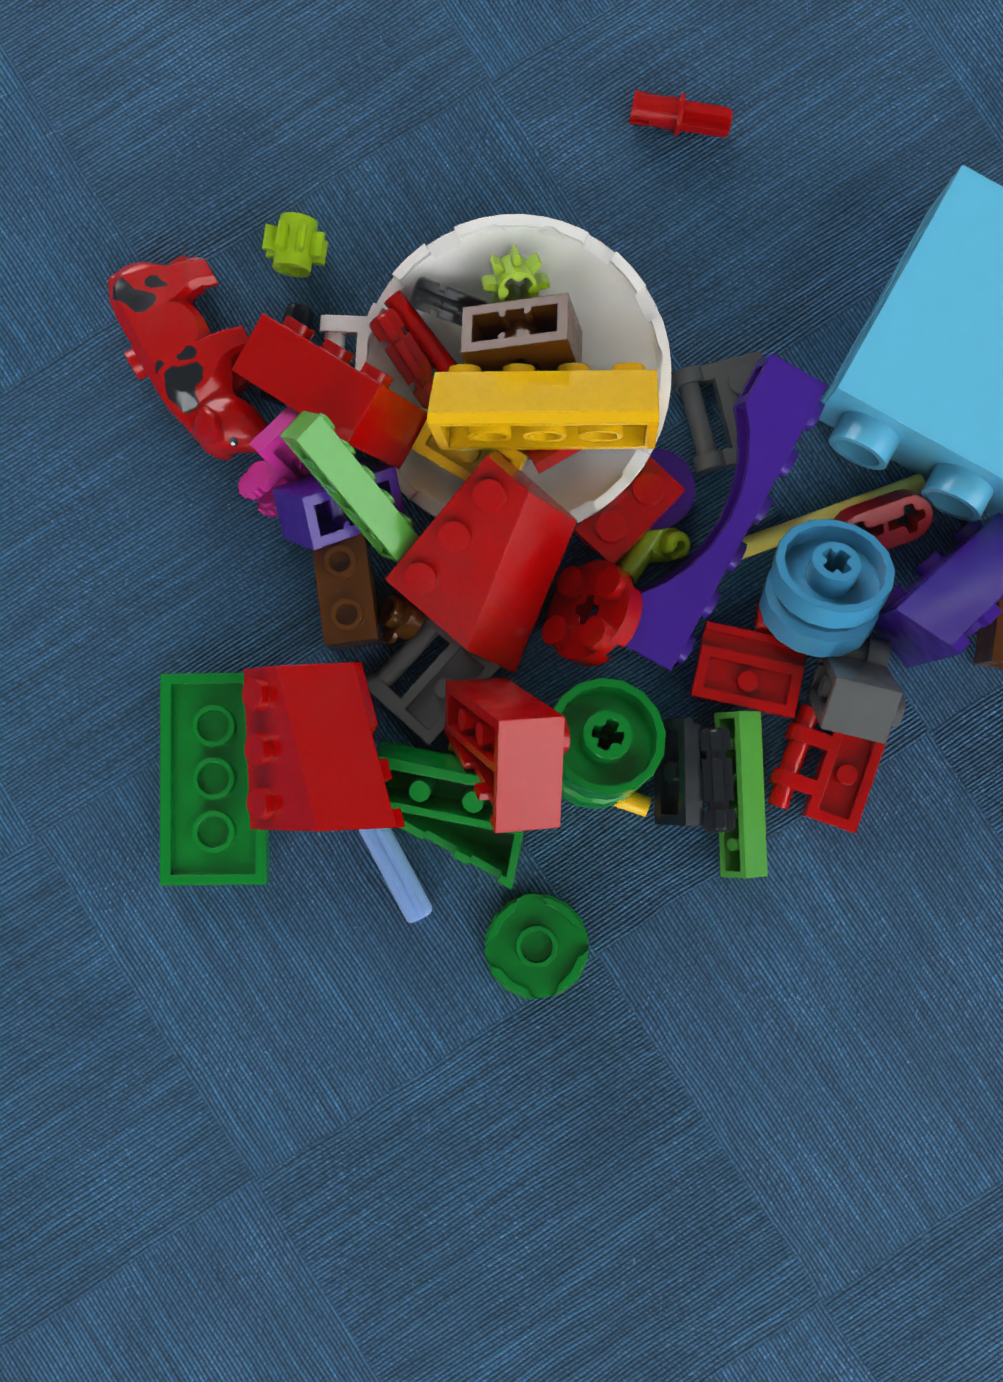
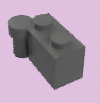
[807,636,906,744]

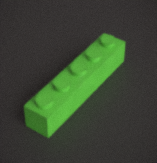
[280,411,419,562]
[714,711,768,879]

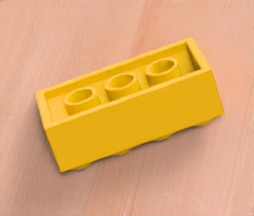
[427,362,659,450]

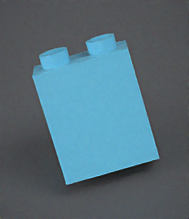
[818,165,1003,521]

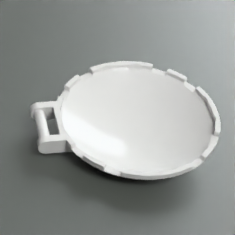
[320,214,671,523]

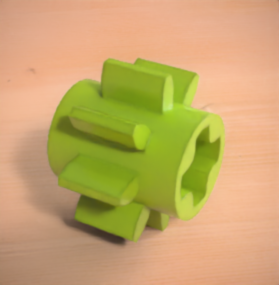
[262,212,328,278]
[481,245,550,303]

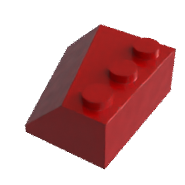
[384,450,578,673]
[242,662,405,832]

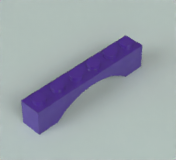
[625,354,828,671]

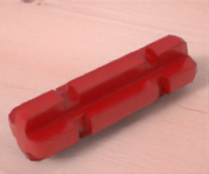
[369,308,434,409]

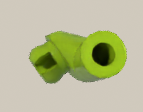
[618,528,691,584]

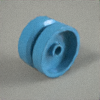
[759,519,895,658]

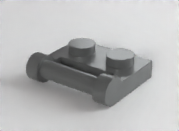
[671,351,763,475]
[366,615,500,745]

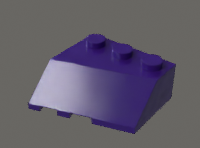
[873,512,1003,668]

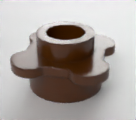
[378,592,425,645]

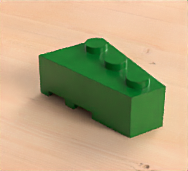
[376,741,525,890]

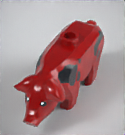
[108,255,268,461]

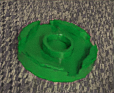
[485,893,589,999]

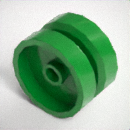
[554,678,666,809]

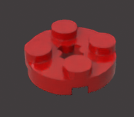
[542,560,643,667]

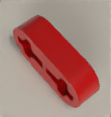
[834,489,933,550]

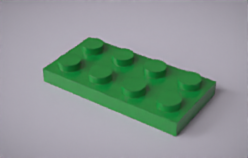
[160,673,270,886]

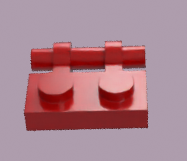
[768,704,889,833]

